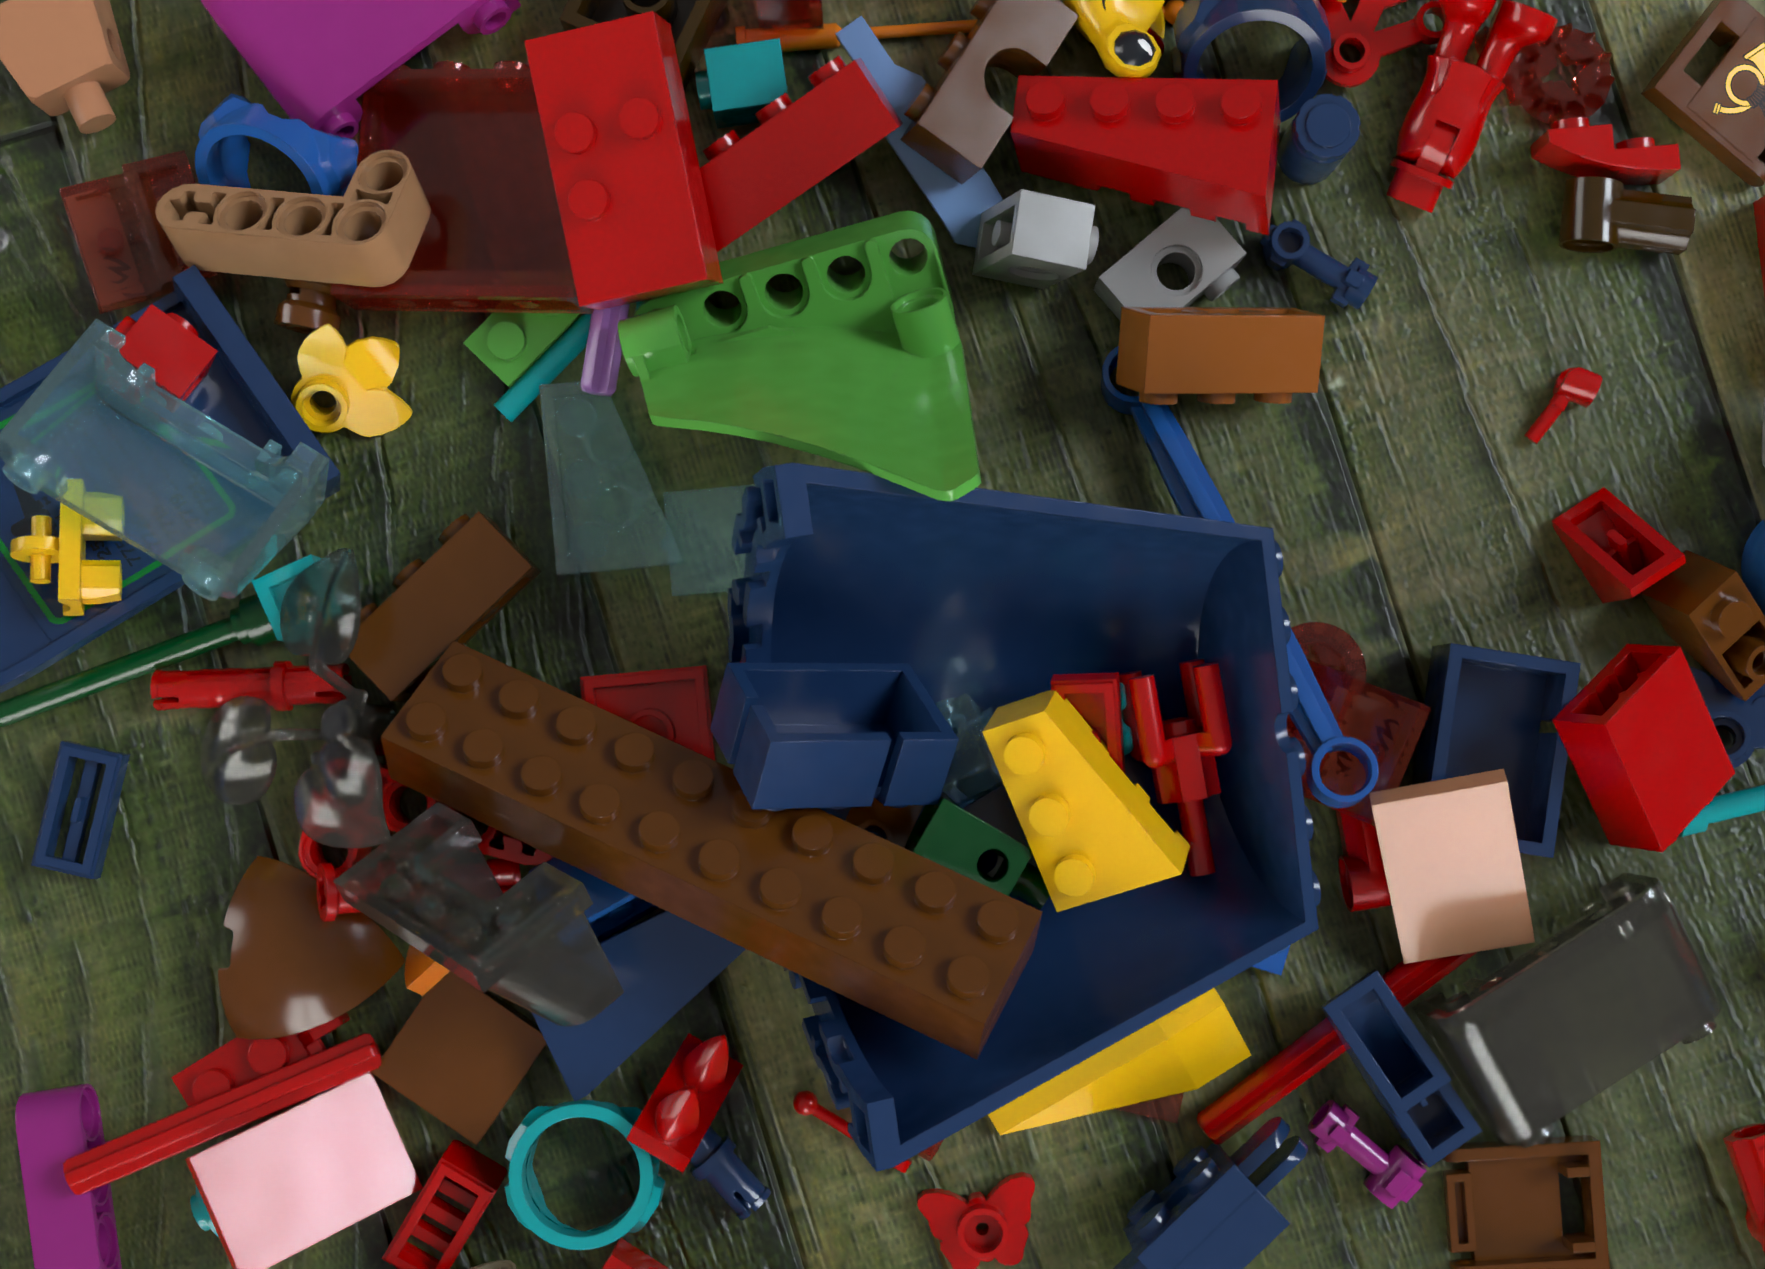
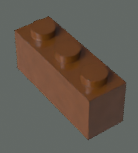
[338,511,542,703]

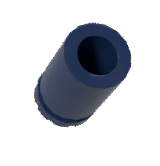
[1277,94,1361,185]

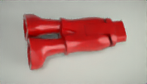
[1386,0,1558,213]

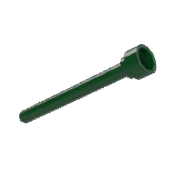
[0,593,277,727]

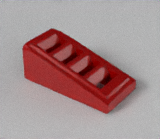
[381,1140,507,1269]

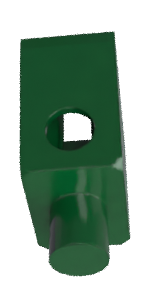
[905,796,1050,910]

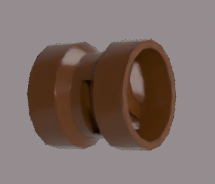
[274,279,349,335]

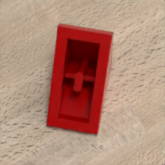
[1552,487,1686,603]

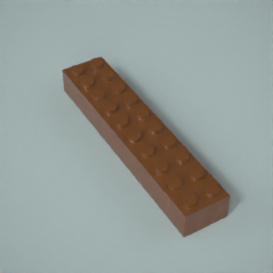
[381,640,1043,1060]

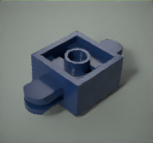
[1113,1117,1308,1269]

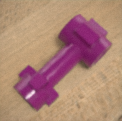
[1308,1100,1427,1209]

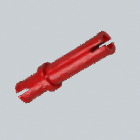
[150,661,352,711]

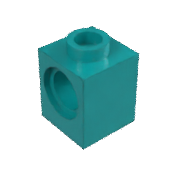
[695,38,788,129]

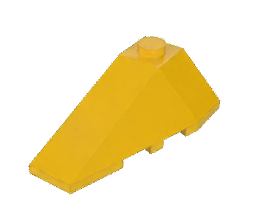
[988,988,1251,1135]

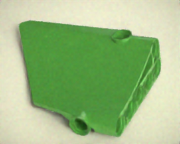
[618,211,981,502]

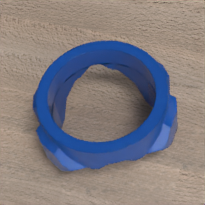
[195,93,359,197]

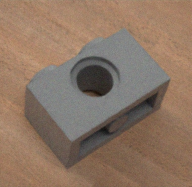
[972,189,1099,289]
[1093,207,1246,321]

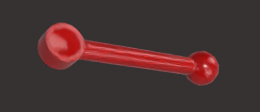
[793,1090,912,1173]

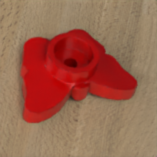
[917,1172,1035,1269]

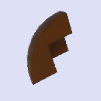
[218,856,406,1039]

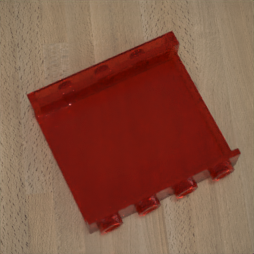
[330,61,594,314]

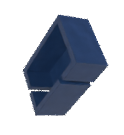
[1412,643,1581,858]
[710,663,959,811]

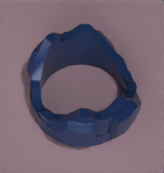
[1171,0,1331,123]

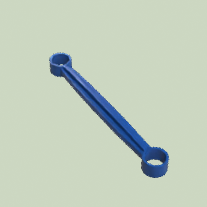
[1101,346,1379,808]

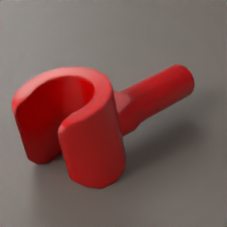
[1524,367,1602,445]

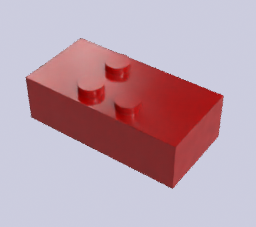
[524,11,723,310]

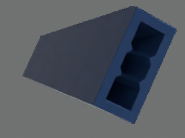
[518,910,746,1101]

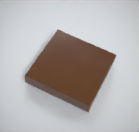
[371,968,547,1146]

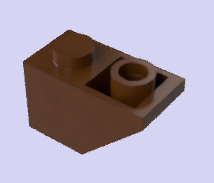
[1641,550,1765,702]

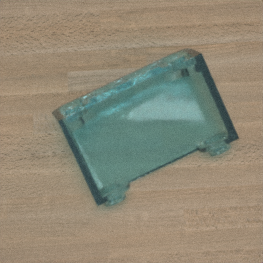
[0,318,330,601]

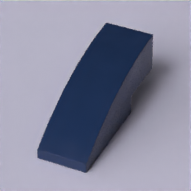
[1321,969,1482,1168]

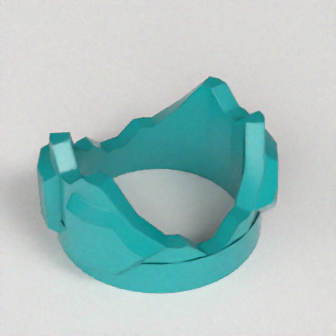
[505,1100,666,1250]

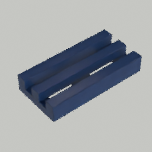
[31,741,130,879]

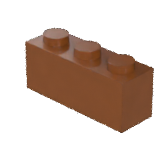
[1116,307,1325,405]

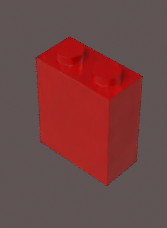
[1552,644,1735,852]

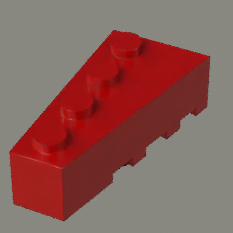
[1010,75,1281,236]

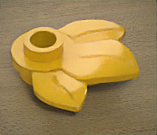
[291,323,412,437]

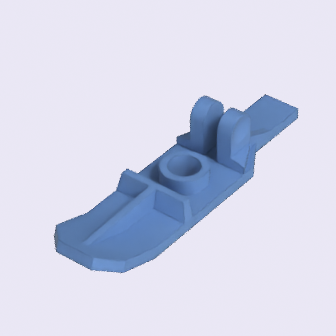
[835,15,1003,248]

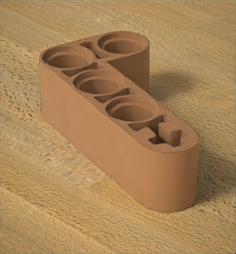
[155,150,431,287]

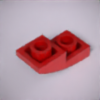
[1530,117,1681,185]

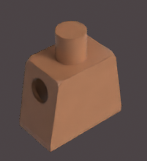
[0,0,130,134]

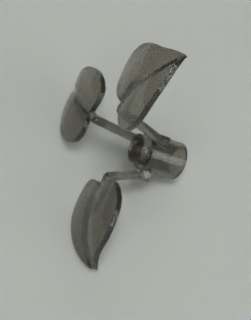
[201,548,397,849]

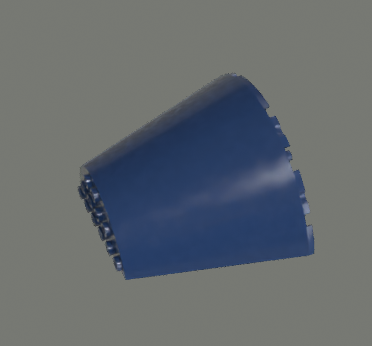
[728,463,1321,1172]

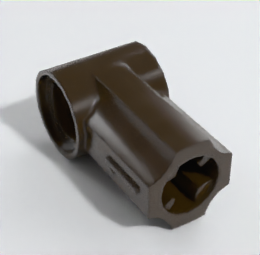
[1559,176,1696,255]

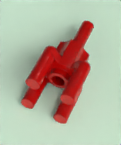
[1119,659,1233,876]

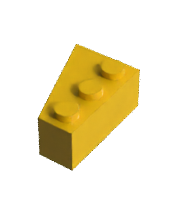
[982,690,1190,912]

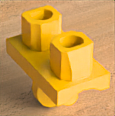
[10,483,123,616]

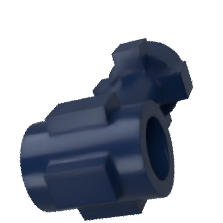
[1260,219,1378,310]

